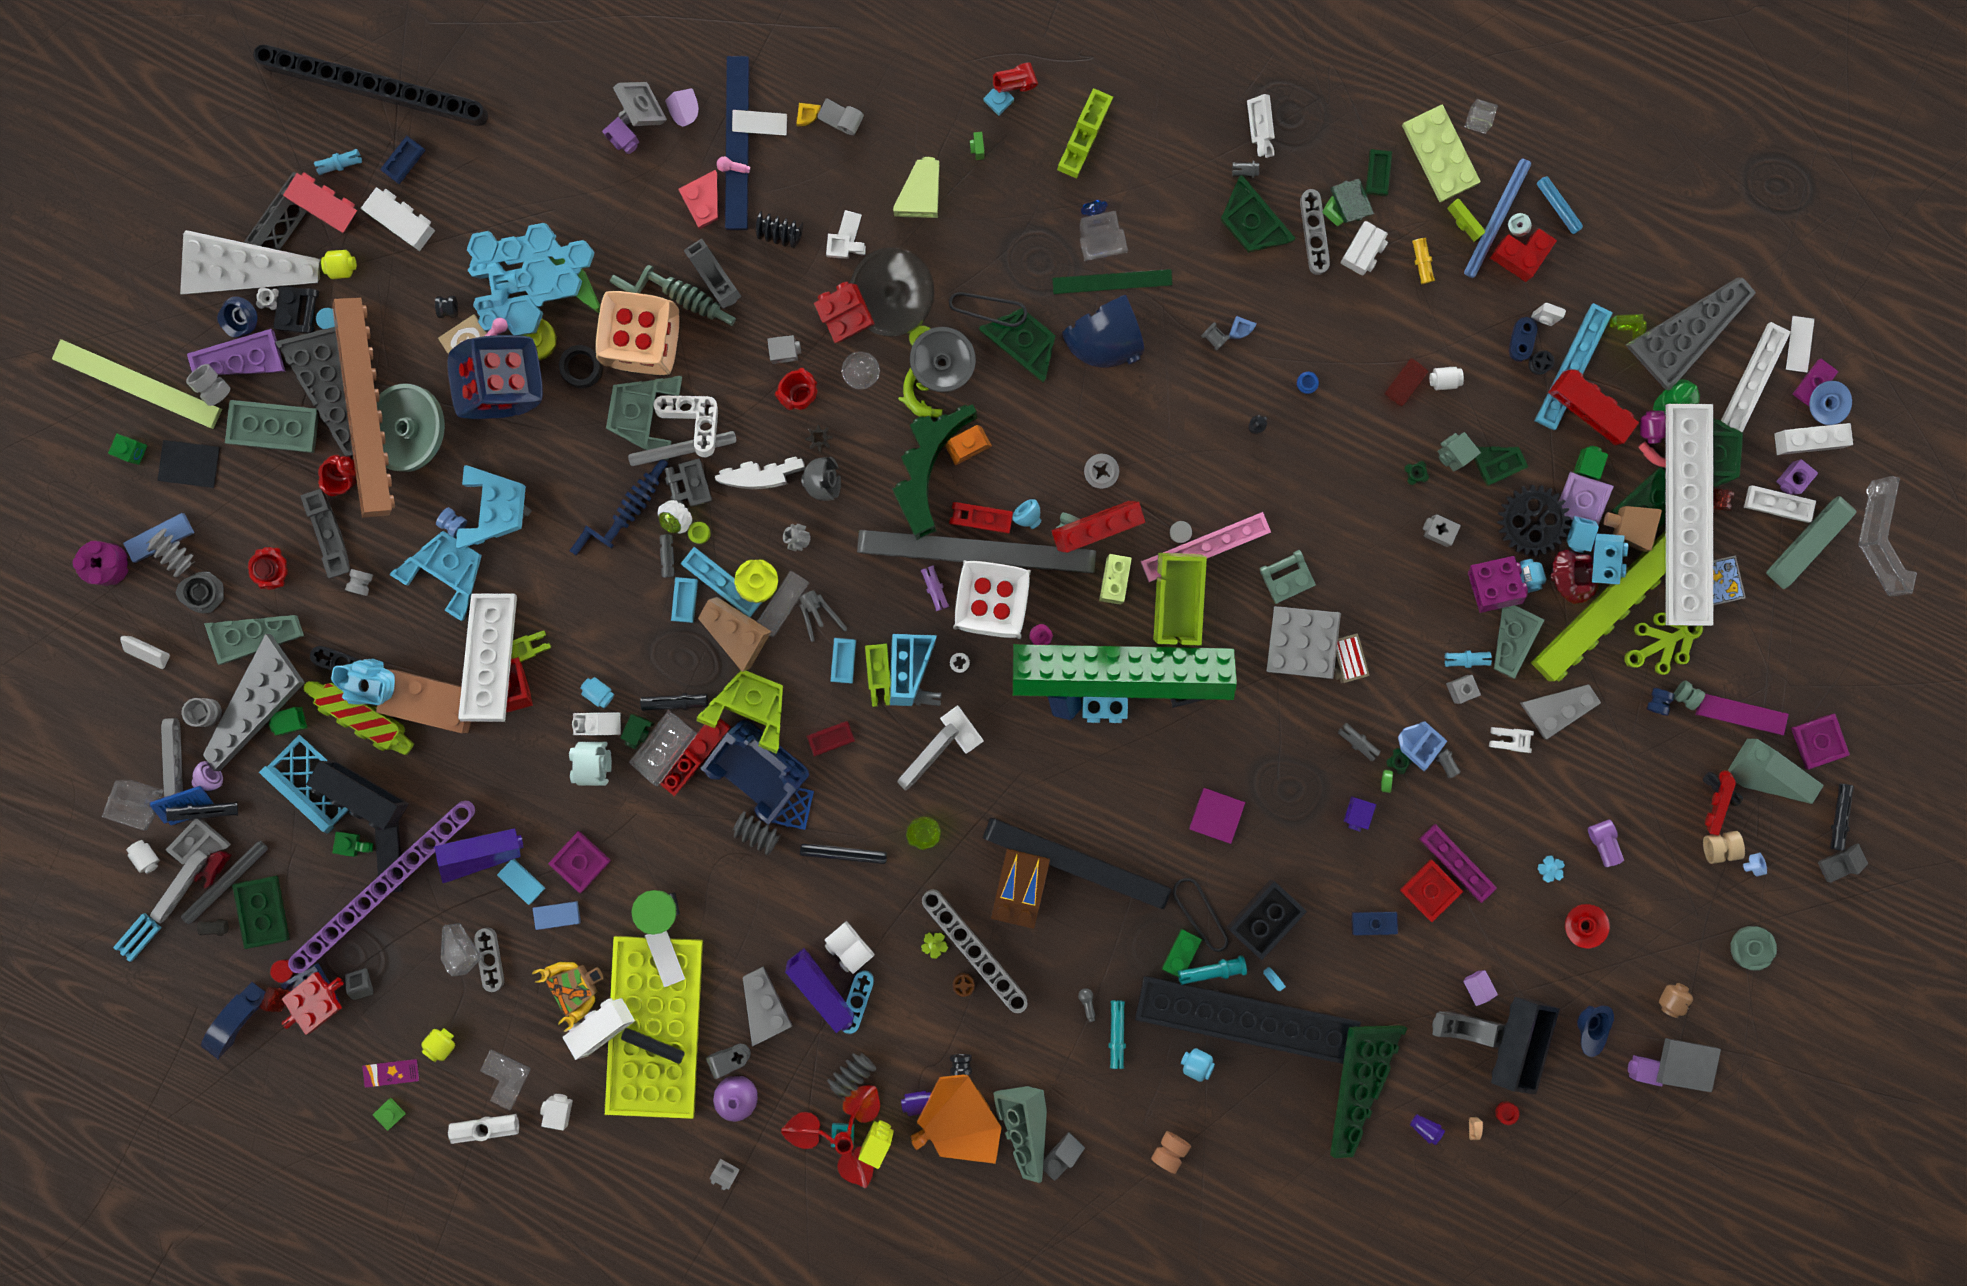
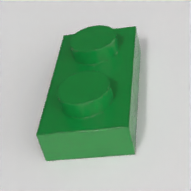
[1162,929,1202,977]

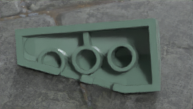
[1728,738,1824,804]

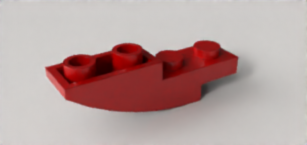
[658,718,732,796]

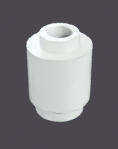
[1429,367,1464,390]
[126,840,160,874]

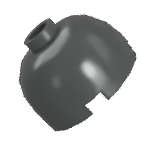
[801,457,841,501]

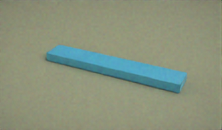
[1535,303,1613,430]

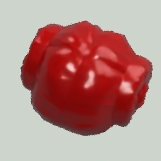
[775,368,817,410]
[318,455,357,496]
[248,547,288,590]

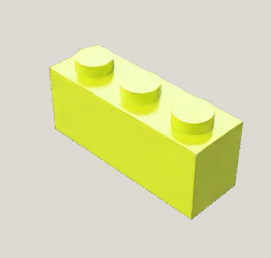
[858,1121,894,1169]

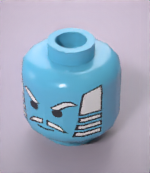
[1520,559,1546,593]

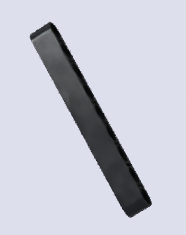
[982,817,1172,910]

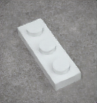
[1744,485,1816,523]

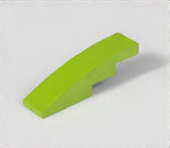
[1057,88,1113,179]

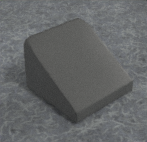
[345,968,373,1000]

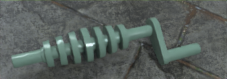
[610,265,736,326]

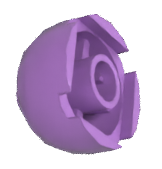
[713,1076,758,1122]

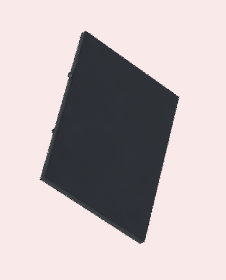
[157,440,220,488]

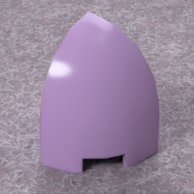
[665,88,699,127]

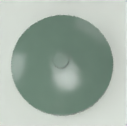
[376,384,445,472]

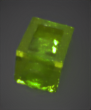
[1610,314,1646,340]

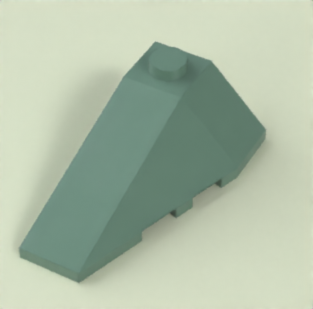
[993,1086,1047,1183]

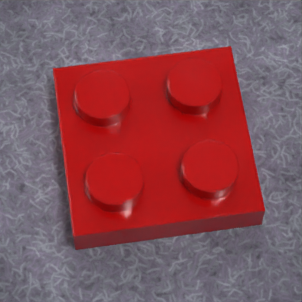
[1400,859,1463,922]

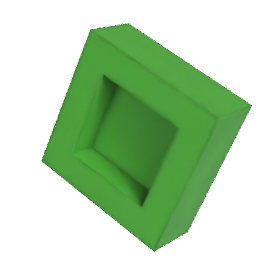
[970,132,985,160]
[1322,194,1351,226]
[373,1098,406,1131]

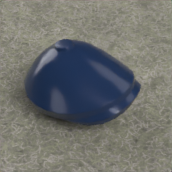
[217,297,258,338]

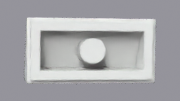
[120,636,170,669]

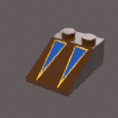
[991,849,1050,929]

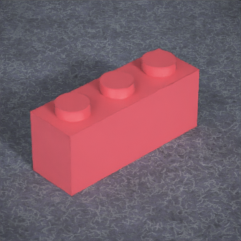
[283,172,357,233]

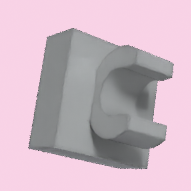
[709,1159,740,1190]

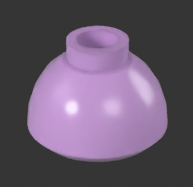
[192,761,223,791]

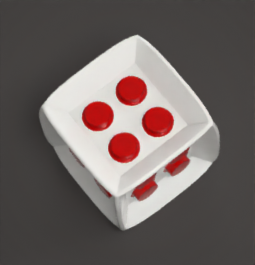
[953,560,1031,639]

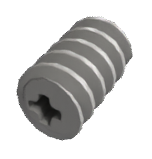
[146,528,195,577]

